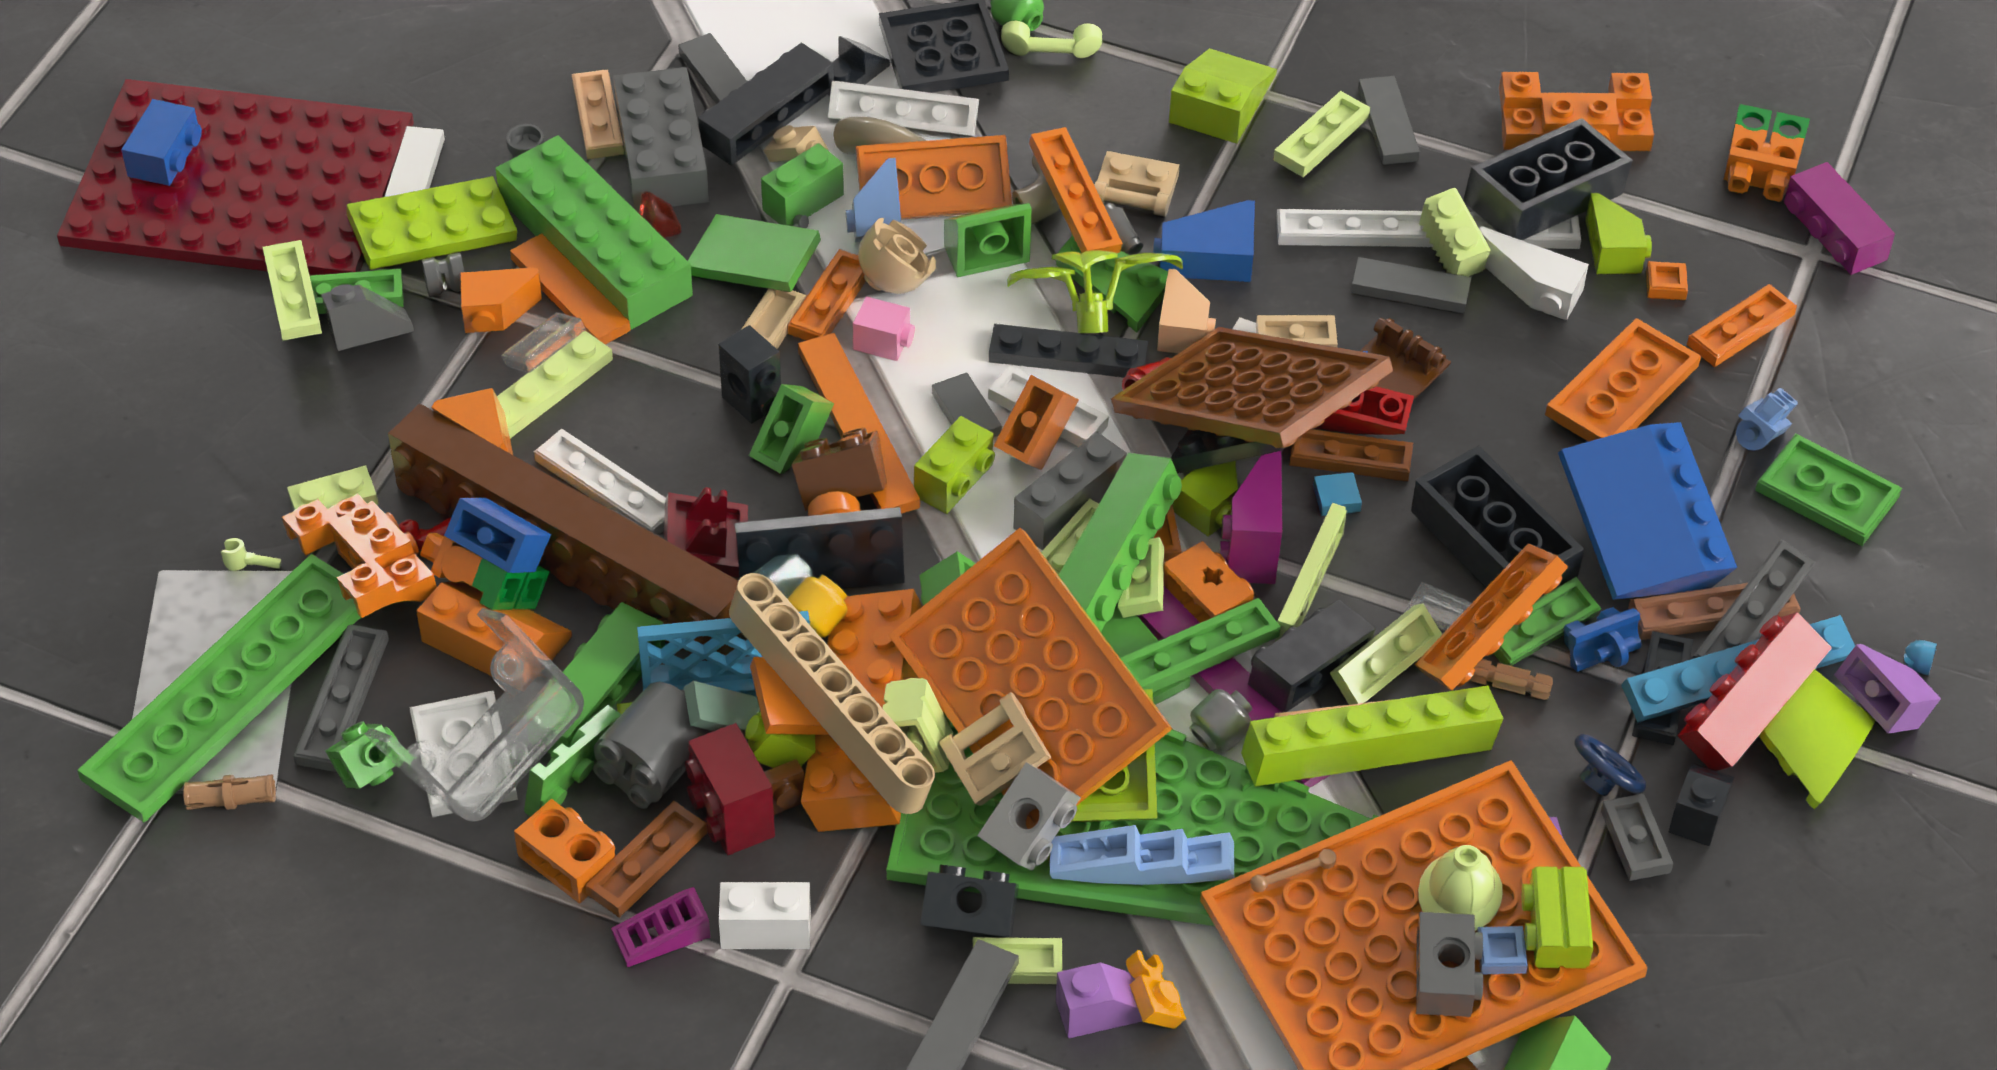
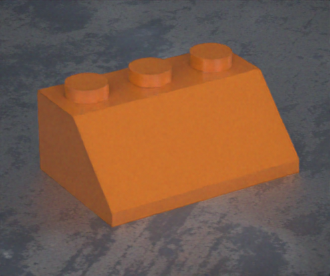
[416,582,572,693]

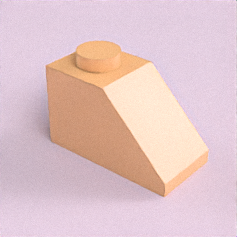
[1157,269,1216,354]

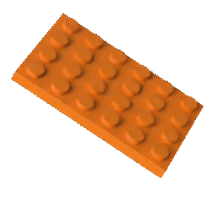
[888,528,1173,829]

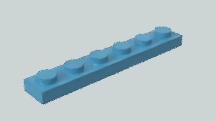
[1621,615,1855,722]

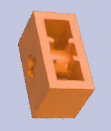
[1164,541,1254,623]

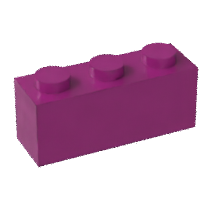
[1784,162,1895,275]

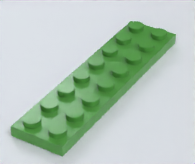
[77,554,361,823]

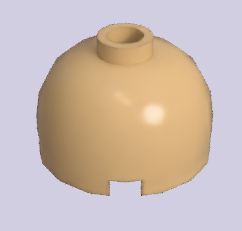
[858,218,936,294]

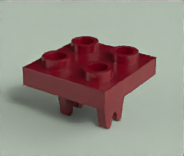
[664,487,748,578]

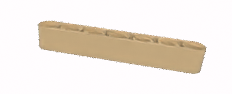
[729,573,935,814]

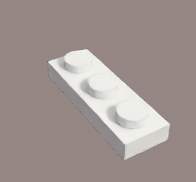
[988,365,1109,447]

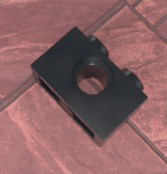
[718,325,781,424]
[921,864,1019,937]

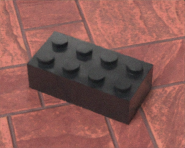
[1463,118,1632,240]
[1411,445,1584,598]

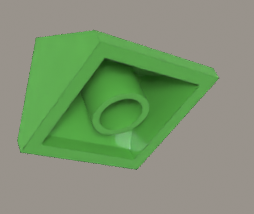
[1504,1015,1611,1070]

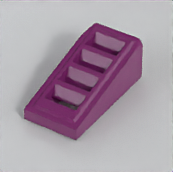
[611,887,710,967]

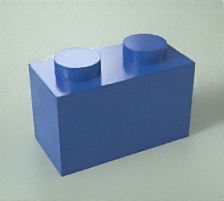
[121,99,202,186]
[444,498,551,573]

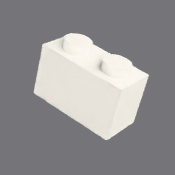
[719,882,811,949]

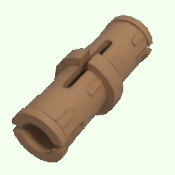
[183,774,276,810]

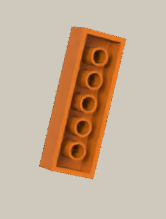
[801,589,923,832]

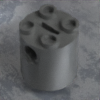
[593,681,713,809]

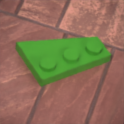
[1056,235,1168,333]
[524,705,621,817]

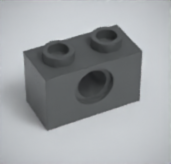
[1416,912,1483,1017]

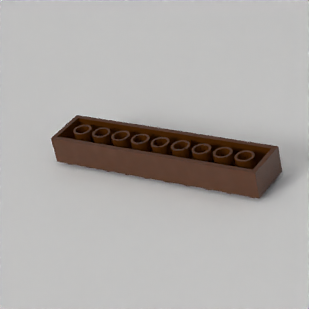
[388,403,747,661]

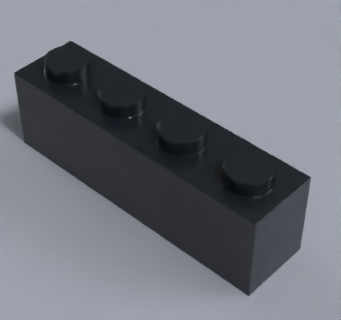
[698,42,834,166]

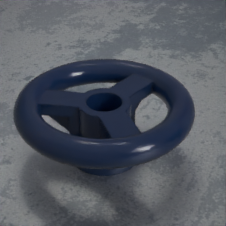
[1574,734,1646,796]

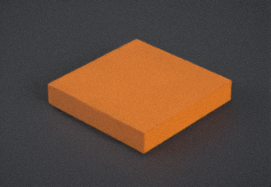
[750,657,829,735]

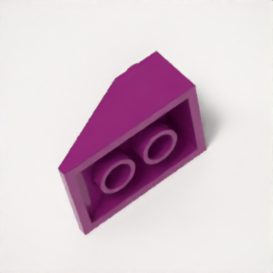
[1219,451,1282,584]

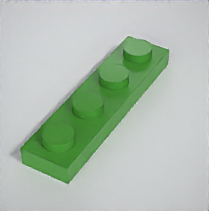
[1120,598,1281,692]

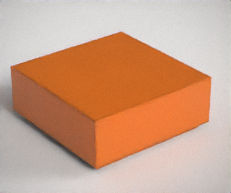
[1646,261,1688,300]

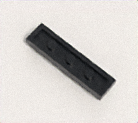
[989,323,1148,378]

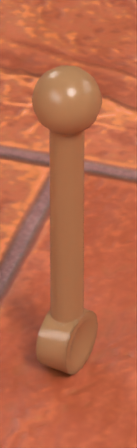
[1250,849,1336,892]

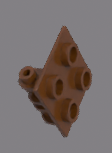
[1360,318,1451,399]

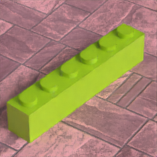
[1241,686,1504,787]

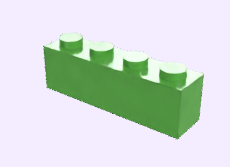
[524,602,665,754]

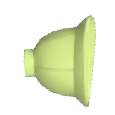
[1418,845,1503,931]

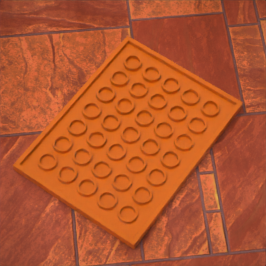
[1201,760,1648,1070]

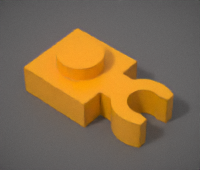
[1126,950,1186,1029]

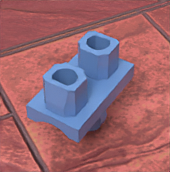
[1736,388,1798,451]

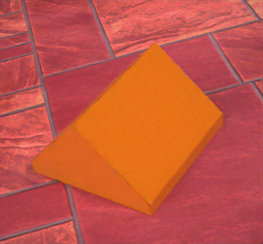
[431,388,513,455]

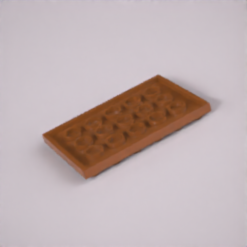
[1111,327,1393,448]

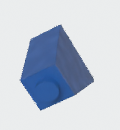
[1153,200,1255,282]

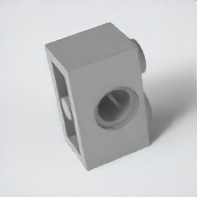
[977,762,1081,870]

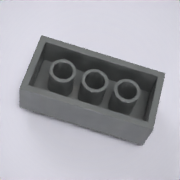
[613,67,709,211]

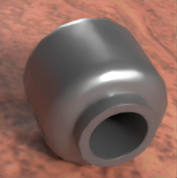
[1189,689,1253,752]

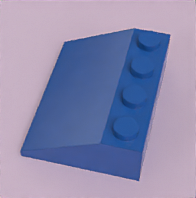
[1558,422,1737,600]

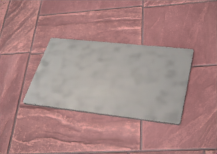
[132,570,292,794]

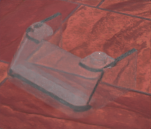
[365,608,584,822]

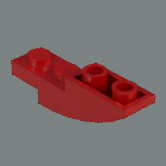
[1315,386,1414,435]

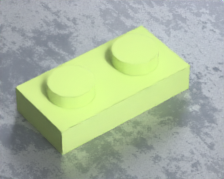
[287,465,378,511]
[1118,537,1164,618]

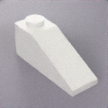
[1479,226,1589,320]

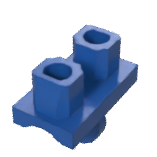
[1564,607,1641,672]

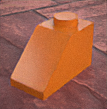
[461,267,542,333]

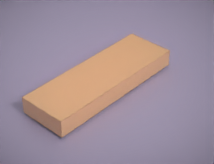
[572,70,624,159]

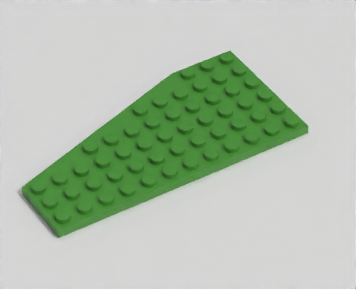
[886,712,1379,926]

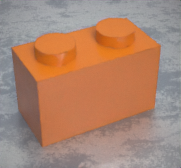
[994,375,1079,470]

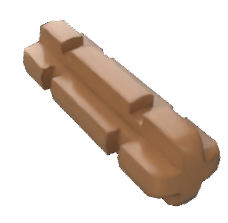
[1470,659,1553,700]

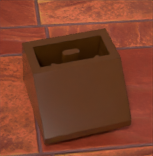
[792,427,887,511]

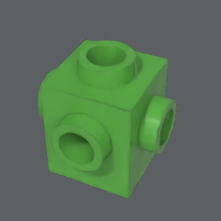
[325,721,403,789]

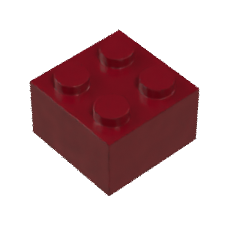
[685,723,775,856]

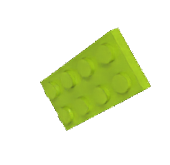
[347,176,517,270]

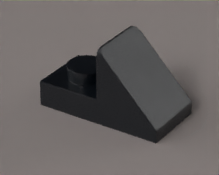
[828,36,890,96]

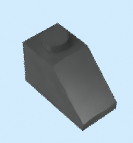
[321,284,414,351]

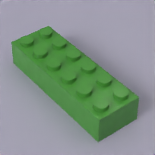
[496,135,693,330]

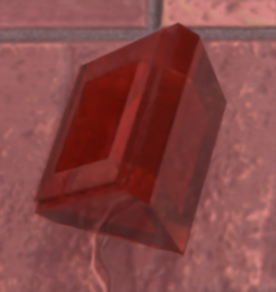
[639,191,682,238]

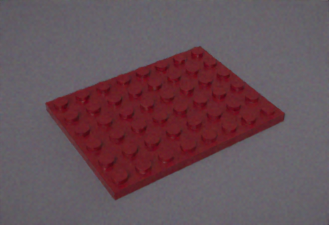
[57,79,414,276]

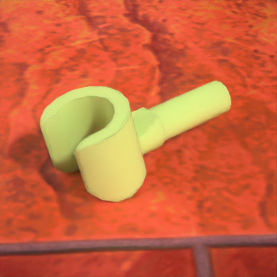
[221,538,281,571]

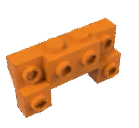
[1499,72,1654,151]
[282,494,437,618]

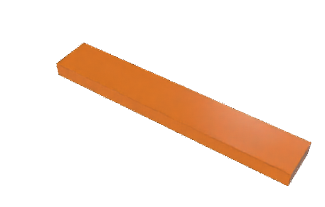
[798,333,920,514]

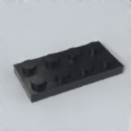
[735,507,905,595]

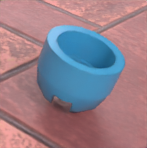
[1904,640,1937,676]

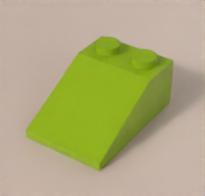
[1169,48,1277,144]
[1071,689,1157,822]

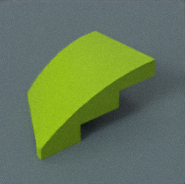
[1759,669,1876,809]

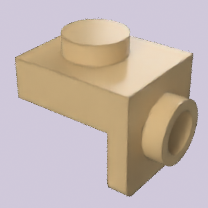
[763,125,829,162]

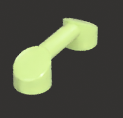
[1001,21,1102,58]

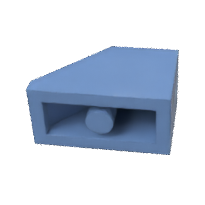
[845,158,901,242]

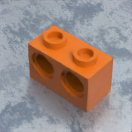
[514,799,615,904]

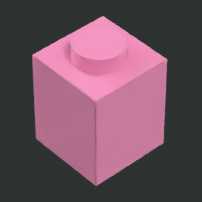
[853,296,915,361]

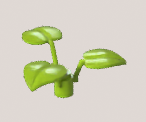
[1007,250,1183,333]

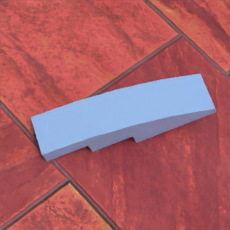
[1050,825,1234,885]

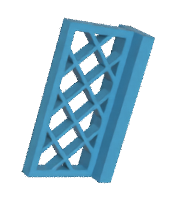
[637,611,810,697]

